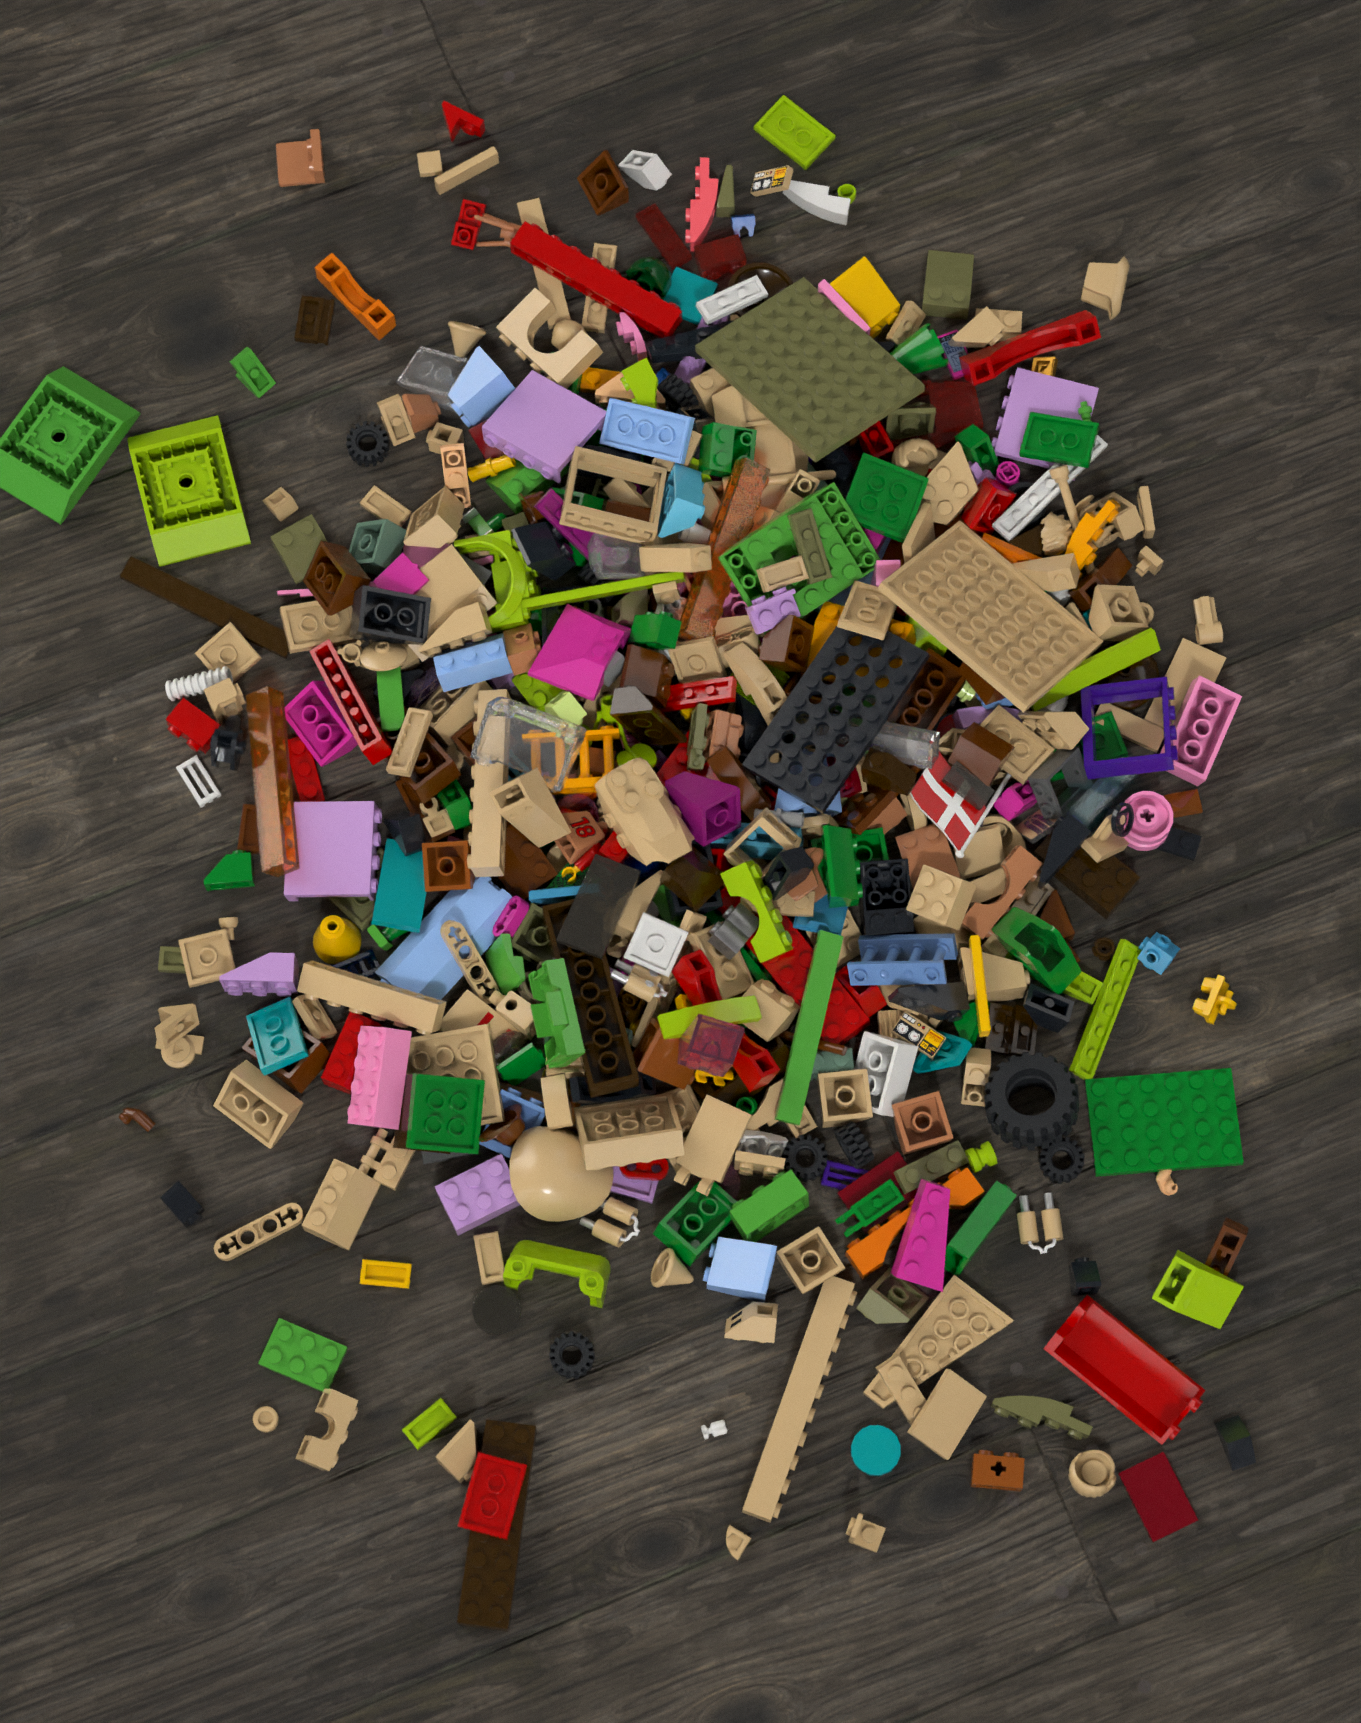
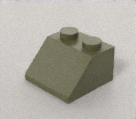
[270,514,327,585]

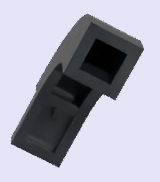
[569,1070,657,1106]

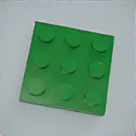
[845,452,929,543]
[406,1074,485,1154]

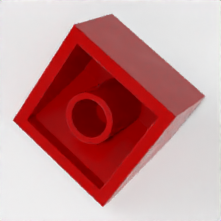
[961,477,1016,535]

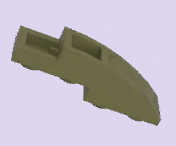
[990,1395,1093,1440]

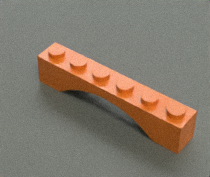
[845,1167,985,1279]

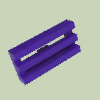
[821,1160,868,1190]

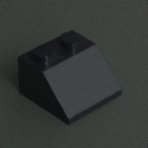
[511,521,576,581]

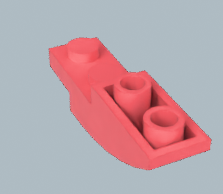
[686,158,718,252]

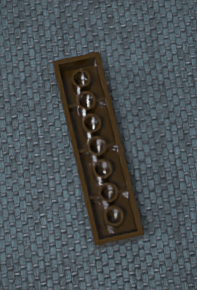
[542,895,639,1098]
[457,1419,537,1632]

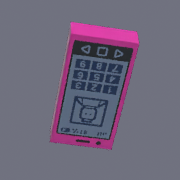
[938,329,968,380]

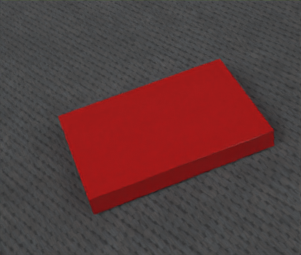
[458,1452,527,1540]

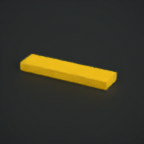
[969,935,991,1037]

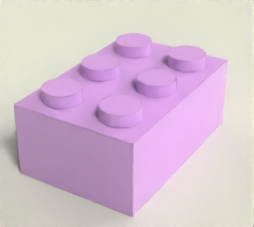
[435,1154,520,1236]

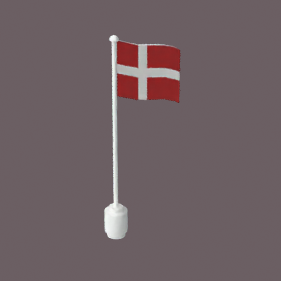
[910,696,1068,858]

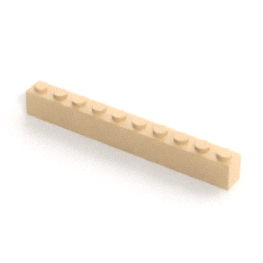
[742,1276,857,1523]

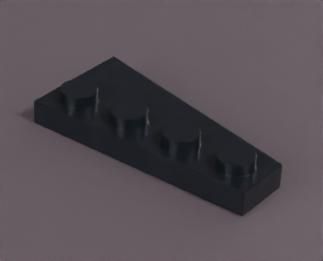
[645,320,734,363]

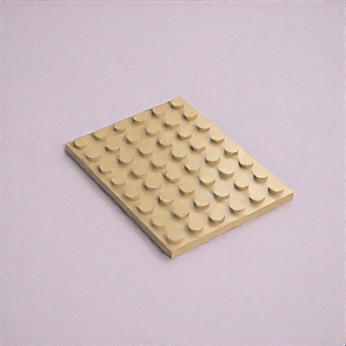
[878,521,1103,713]

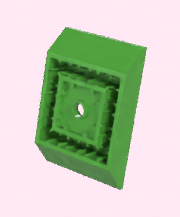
[0,366,141,525]
[718,482,881,635]

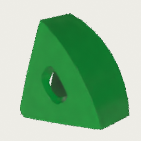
[991,907,1081,995]

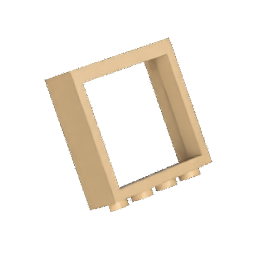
[559,446,667,546]

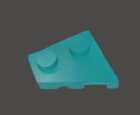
[912,1029,972,1074]

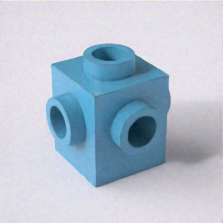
[1137,932,1180,975]

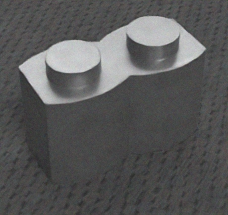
[708,903,759,960]

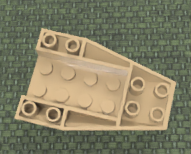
[712,386,809,517]

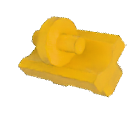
[1193,975,1237,1025]

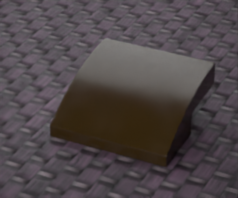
[982,1002,1038,1057]

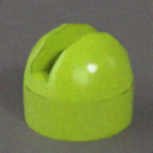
[838,184,856,204]

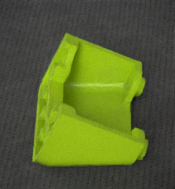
[503,1240,611,1308]

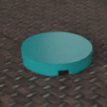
[851,1425,901,1476]

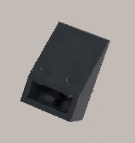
[860,859,914,935]

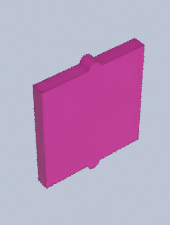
[373,553,429,595]

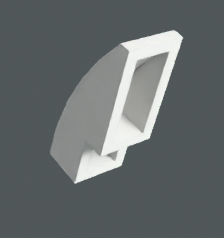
[783,180,850,225]

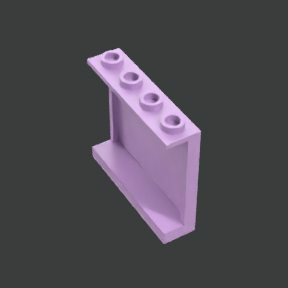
[992,368,1099,481]
[482,370,607,483]
[284,801,382,901]

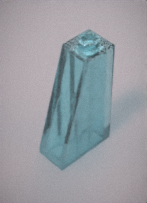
[1067,756,1138,831]

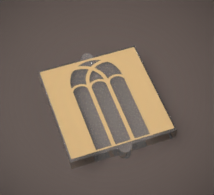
[1015,809,1057,844]

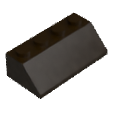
[690,1031,790,1108]

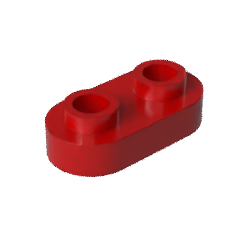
[619,1158,669,1181]

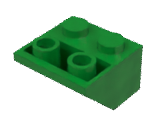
[698,422,757,477]

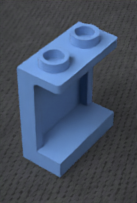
[479,1087,546,1158]

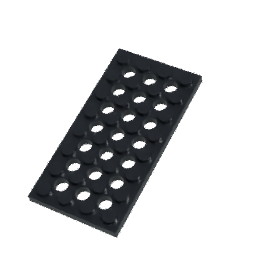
[742,626,930,814]

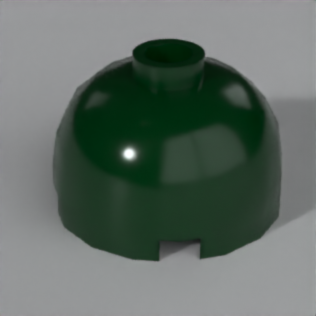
[625,257,672,300]

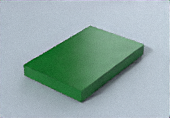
[1019,412,1099,468]

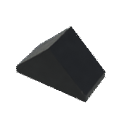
[383,811,426,856]
[1214,1415,1256,1471]

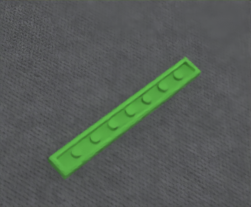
[774,930,844,1126]

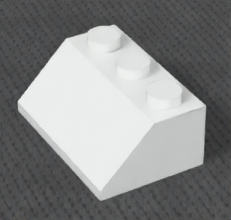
[854,1031,918,1117]

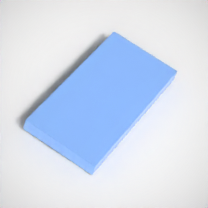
[599,398,695,464]

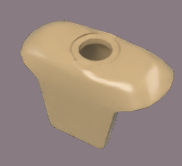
[1081,256,1129,320]

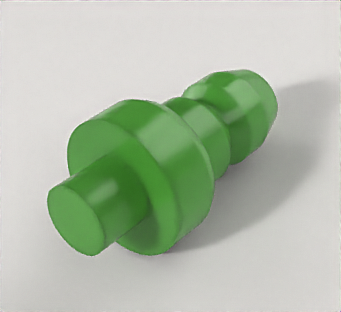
[1078,401,1092,422]

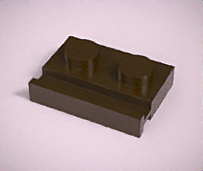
[294,295,336,345]

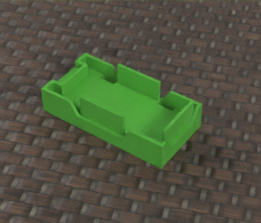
[528,958,585,1069]

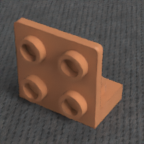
[276,129,325,187]

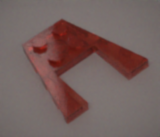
[891,380,983,448]

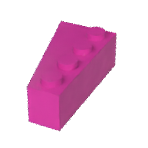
[891,1178,950,1292]

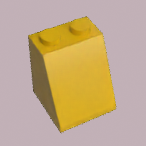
[830,256,900,338]

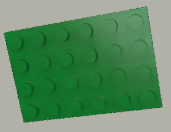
[1084,1068,1244,1177]

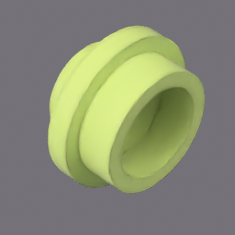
[956,679,976,702]

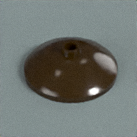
[728,262,793,317]
[1089,642,1159,711]

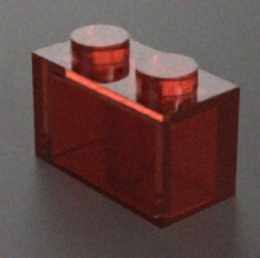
[694,234,746,280]

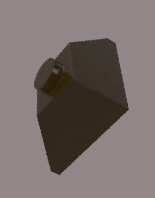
[660,846,724,912]

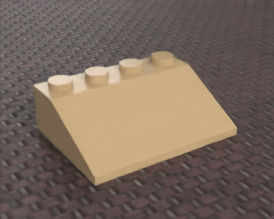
[408,544,497,662]
[574,1093,684,1170]

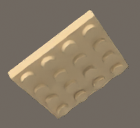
[406,1024,505,1126]

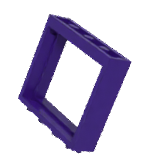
[1081,677,1178,779]

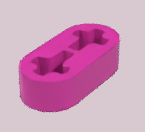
[492,896,529,938]

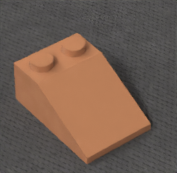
[895,823,961,890]

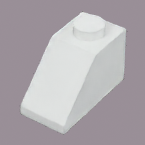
[618,150,672,190]

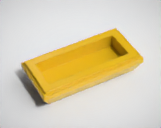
[360,1259,412,1289]

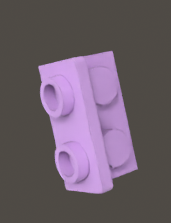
[745,586,801,635]

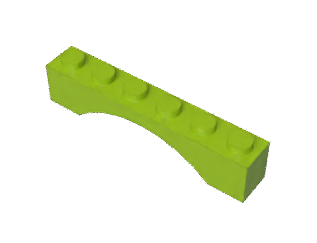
[620,358,712,483]

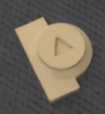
[155,1034,205,1068]

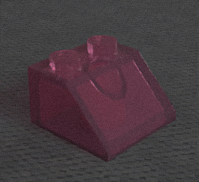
[677,1014,745,1077]

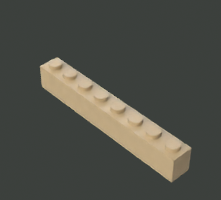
[467,689,512,877]

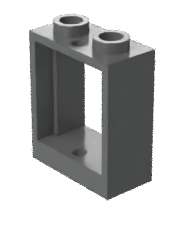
[1028,747,1094,819]

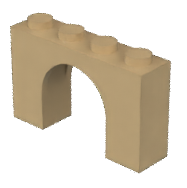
[496,288,603,389]

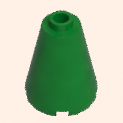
[889,323,949,374]

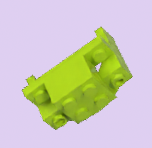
[454,530,541,635]

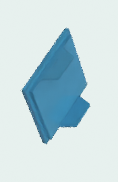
[793,888,848,936]

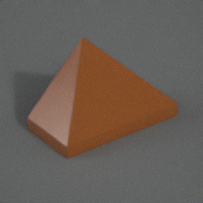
[1162,789,1203,818]

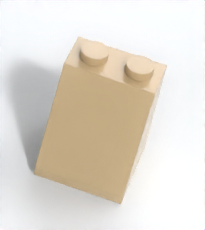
[957,947,1030,1004]

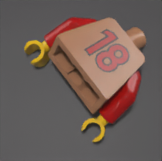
[555,808,609,885]

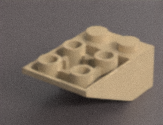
[488,768,571,848]

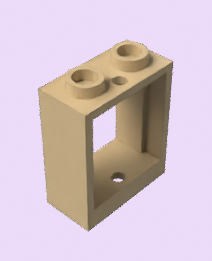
[724,807,802,880]

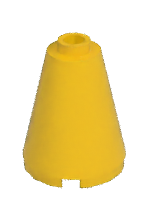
[313,915,361,965]

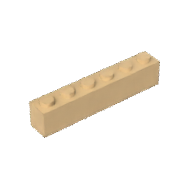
[297,961,446,1035]

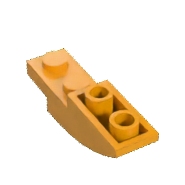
[1065,499,1121,580]

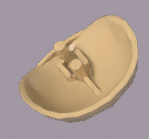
[509,1126,613,1222]

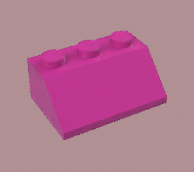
[280,681,358,767]

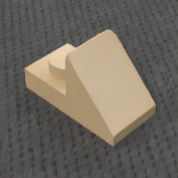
[377,394,415,446]
[155,1004,199,1050]

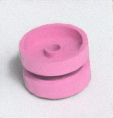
[1117,791,1173,851]

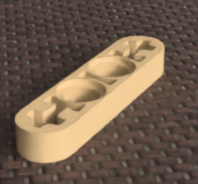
[440,920,500,1004]
[214,1203,304,1261]

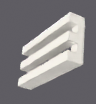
[176,755,221,808]

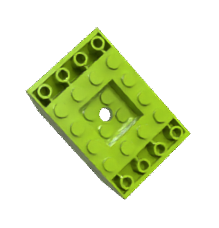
[127,415,251,567]

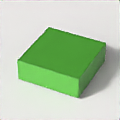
[368,925,393,951]

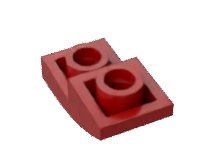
[451,199,486,250]

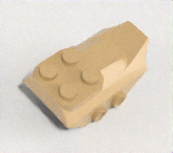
[595,757,695,866]

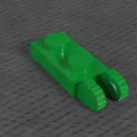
[835,1179,904,1237]

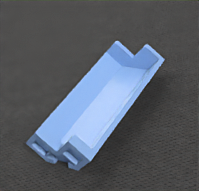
[375,877,512,1000]

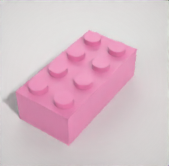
[1160,675,1242,786]
[347,1026,412,1130]

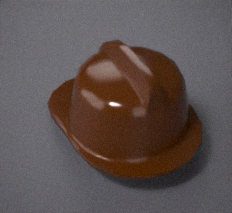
[518,491,547,525]
[479,1104,525,1146]

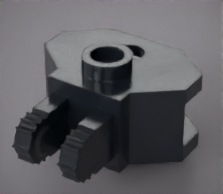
[210,715,246,771]

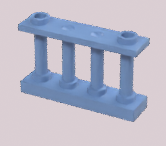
[847,933,958,986]

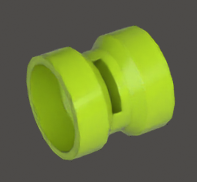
[965,1141,998,1173]

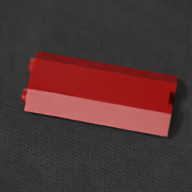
[1044,1295,1206,1445]

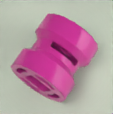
[995,461,1020,488]

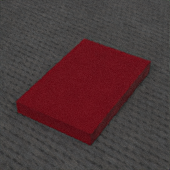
[837,1151,918,1234]
[1118,1451,1198,1543]

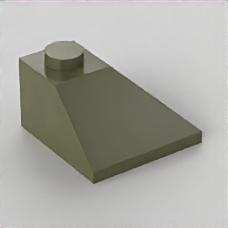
[856,1267,929,1324]

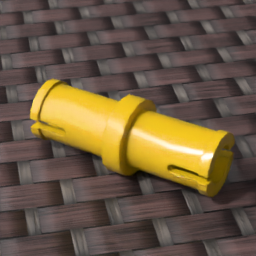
[467,455,516,482]

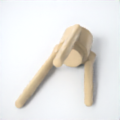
[337,640,367,669]

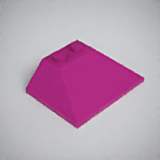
[528,604,631,701]

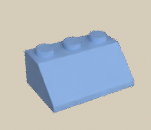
[433,633,513,692]

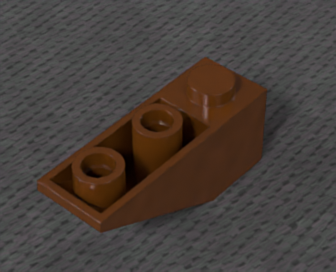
[1068,548,1133,611]

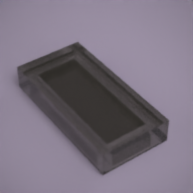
[941,761,994,811]

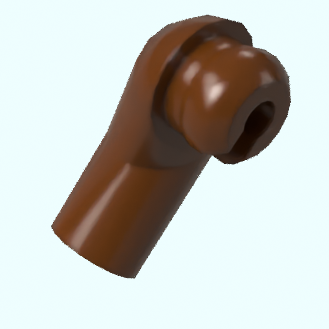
[119,1107,156,1132]

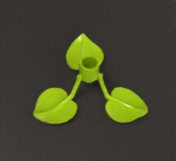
[553,695,657,768]

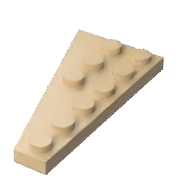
[863,1275,1014,1409]

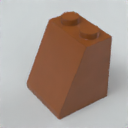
[632,1016,697,1090]

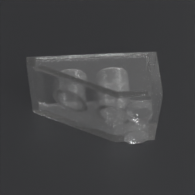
[396,346,469,412]

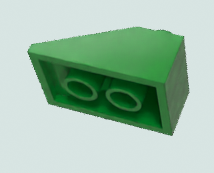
[653,1179,737,1267]

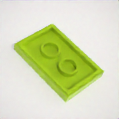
[754,95,836,170]

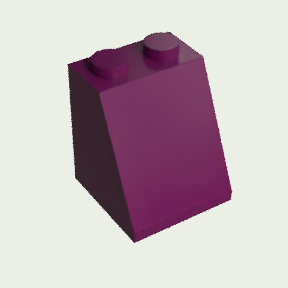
[665,771,741,847]

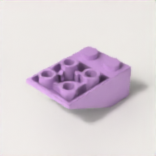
[219,953,299,997]

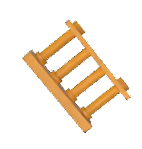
[522,726,621,795]

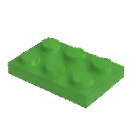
[258,1318,348,1392]

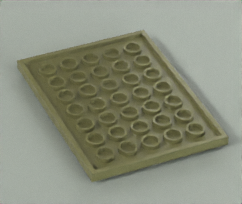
[695,277,925,462]

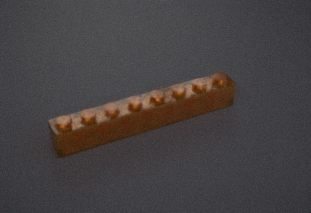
[678,458,770,641]
[246,686,300,877]

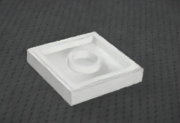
[623,912,689,977]

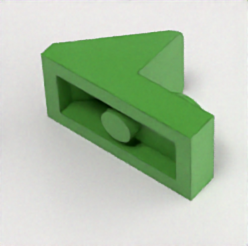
[230,347,276,398]

